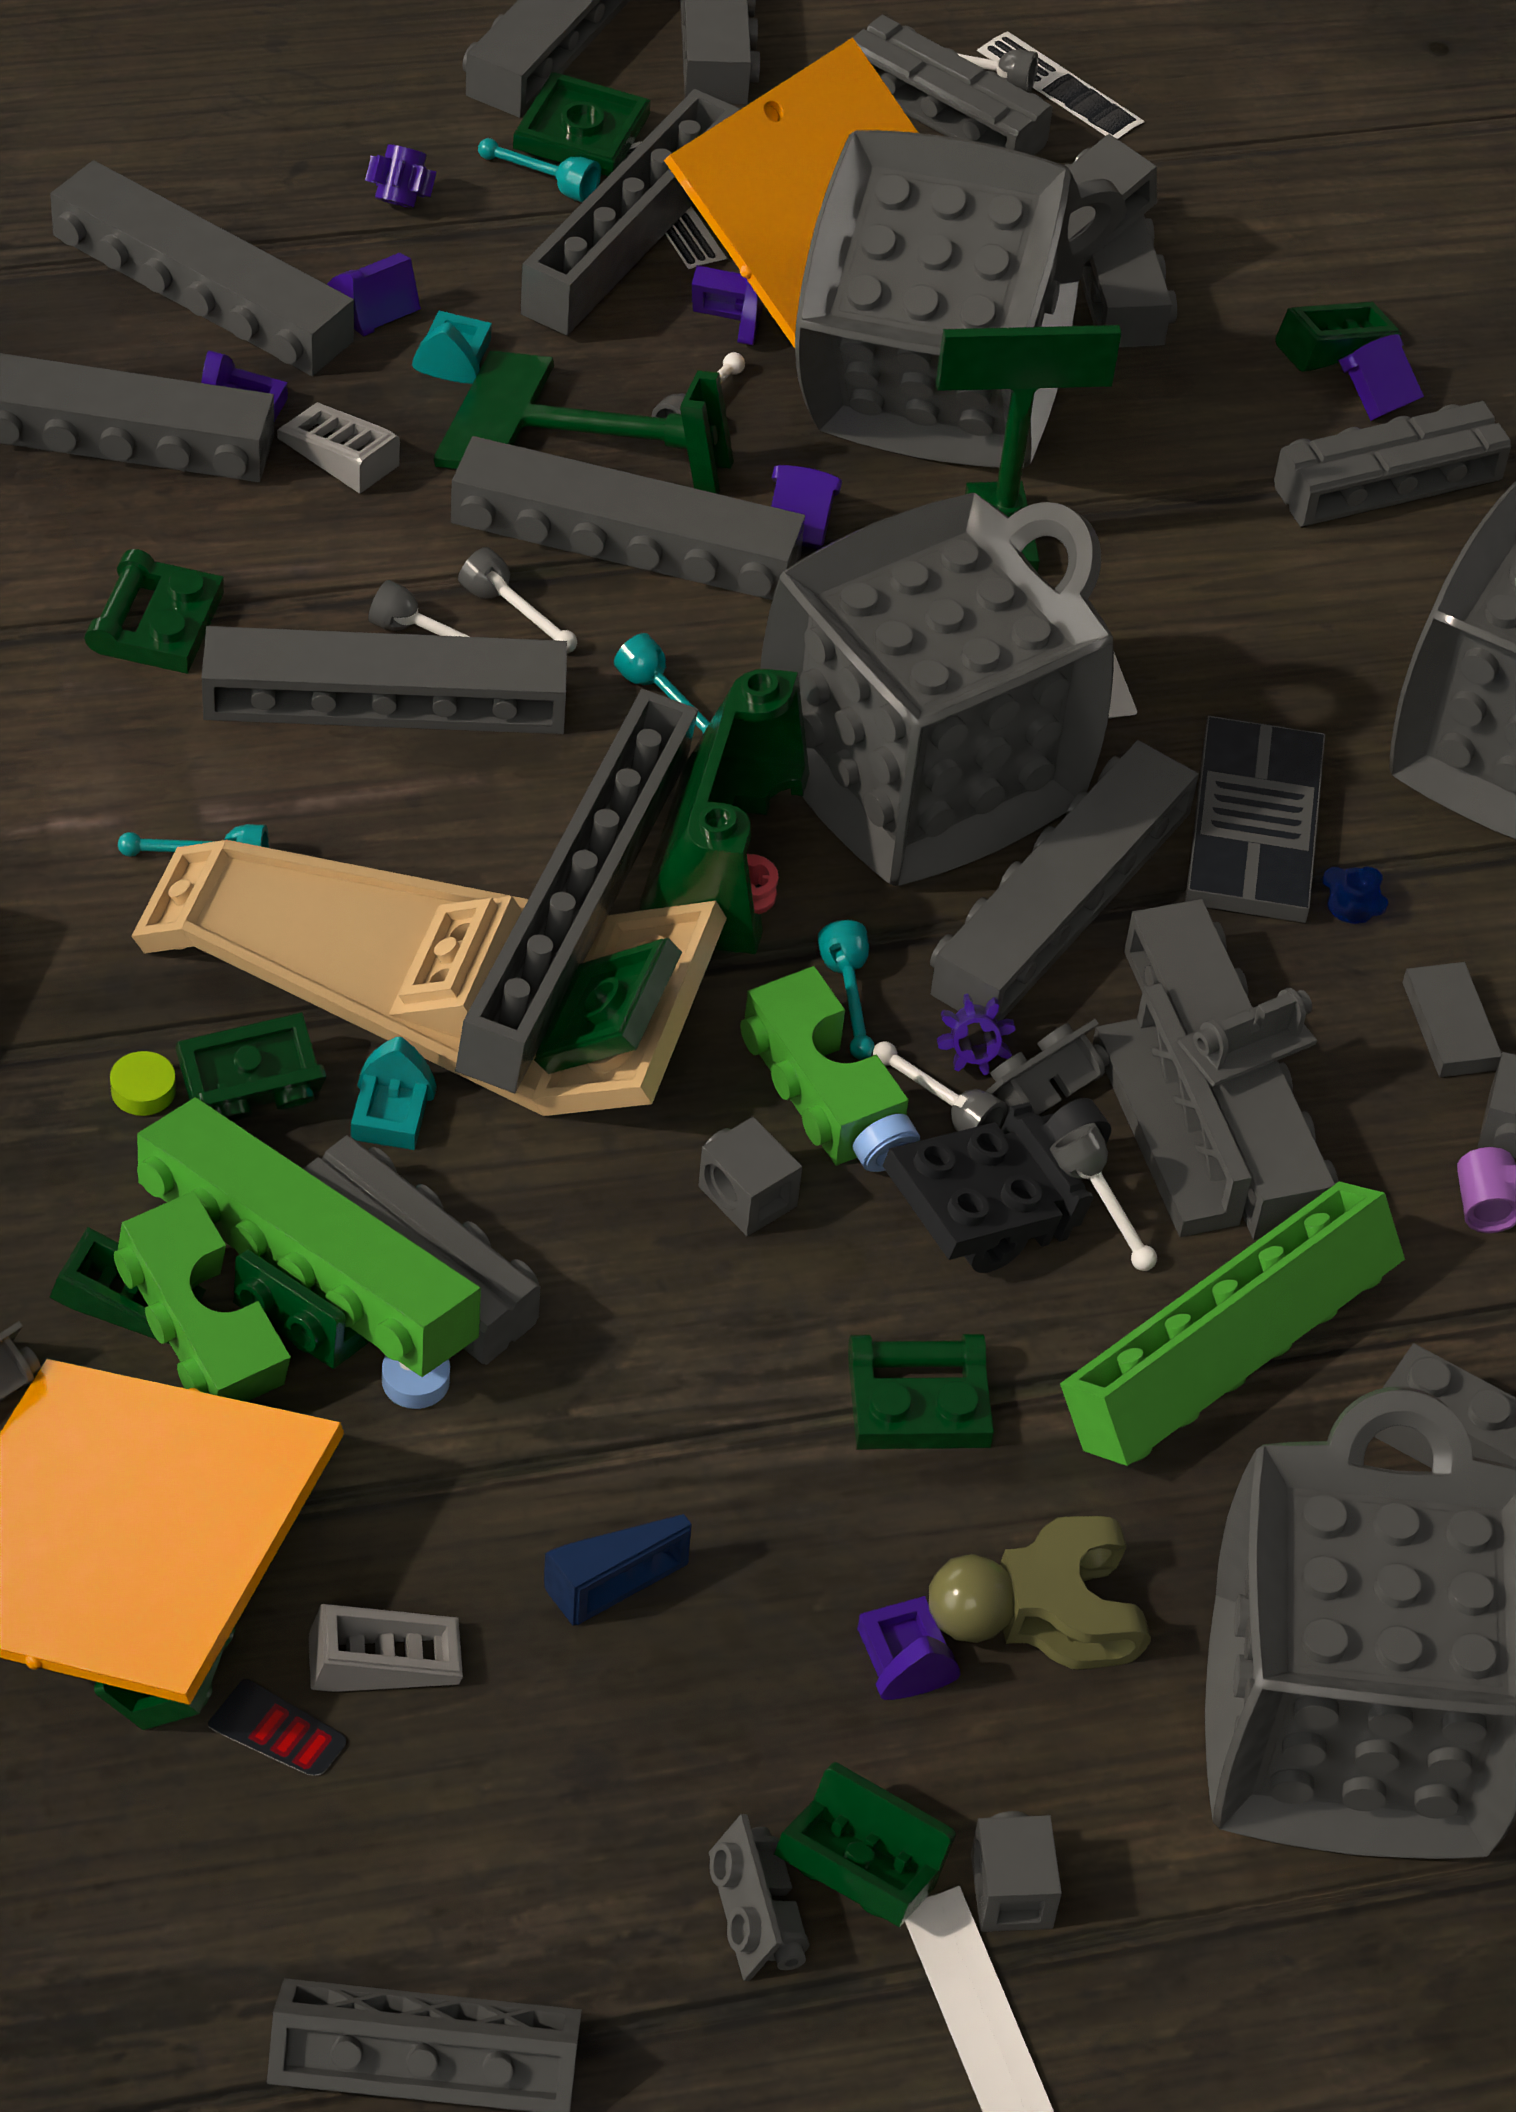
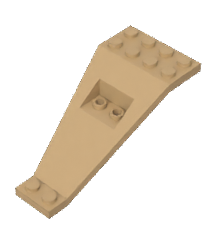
[132,840,727,1116]

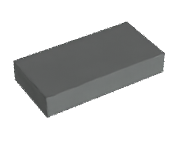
[1402,962,1502,1078]

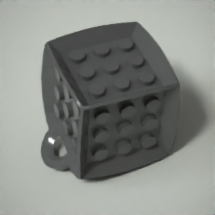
[795,130,1125,468]
[1389,481,1516,839]
[761,493,1114,886]
[1205,1387,1516,1859]

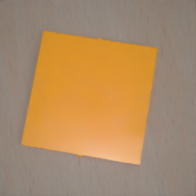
[664,37,918,348]
[0,1359,344,1705]

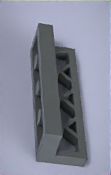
[1093,983,1252,1237]
[267,1978,582,2112]

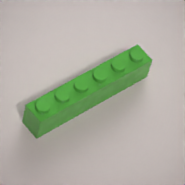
[137,1097,481,1377]
[1060,1181,1405,1466]

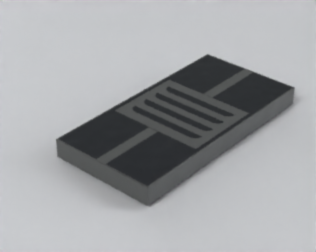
[1185,716,1325,923]

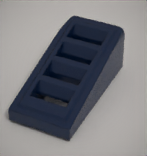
[544,1514,692,1626]

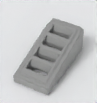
[277,402,400,494]
[308,1604,463,1692]

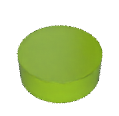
[110,1051,176,1116]

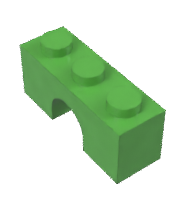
[740,966,909,1166]
[114,1191,291,1402]

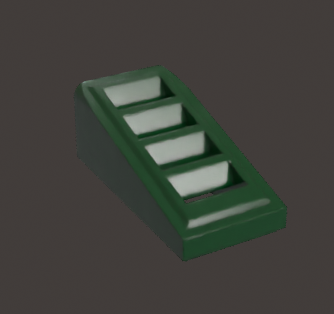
[1275,302,1402,372]
[49,1227,206,1344]

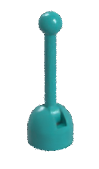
[478,138,601,202]
[614,633,710,735]
[118,824,269,857]
[817,920,875,1060]

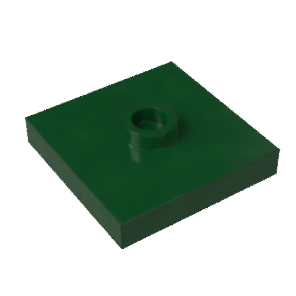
[513,72,651,176]
[534,938,682,1074]

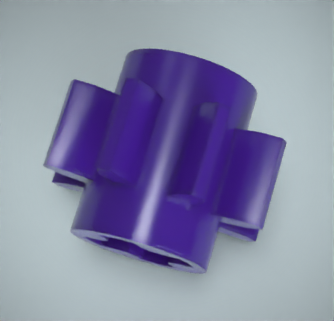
[365,144,437,208]
[937,993,1016,1075]

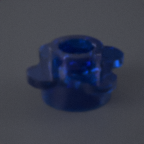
[1323,866,1388,924]

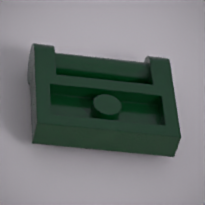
[84,549,224,674]
[848,1334,993,1450]

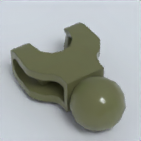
[929,1516,1151,1669]

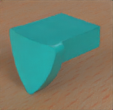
[412,310,492,384]
[351,1037,437,1150]

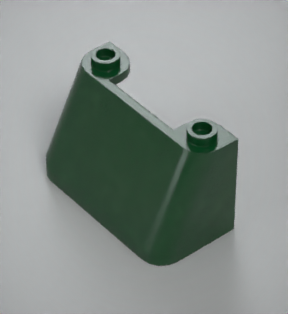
[640,669,810,954]

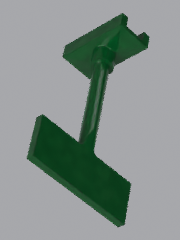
[936,325,1121,572]
[433,350,734,494]

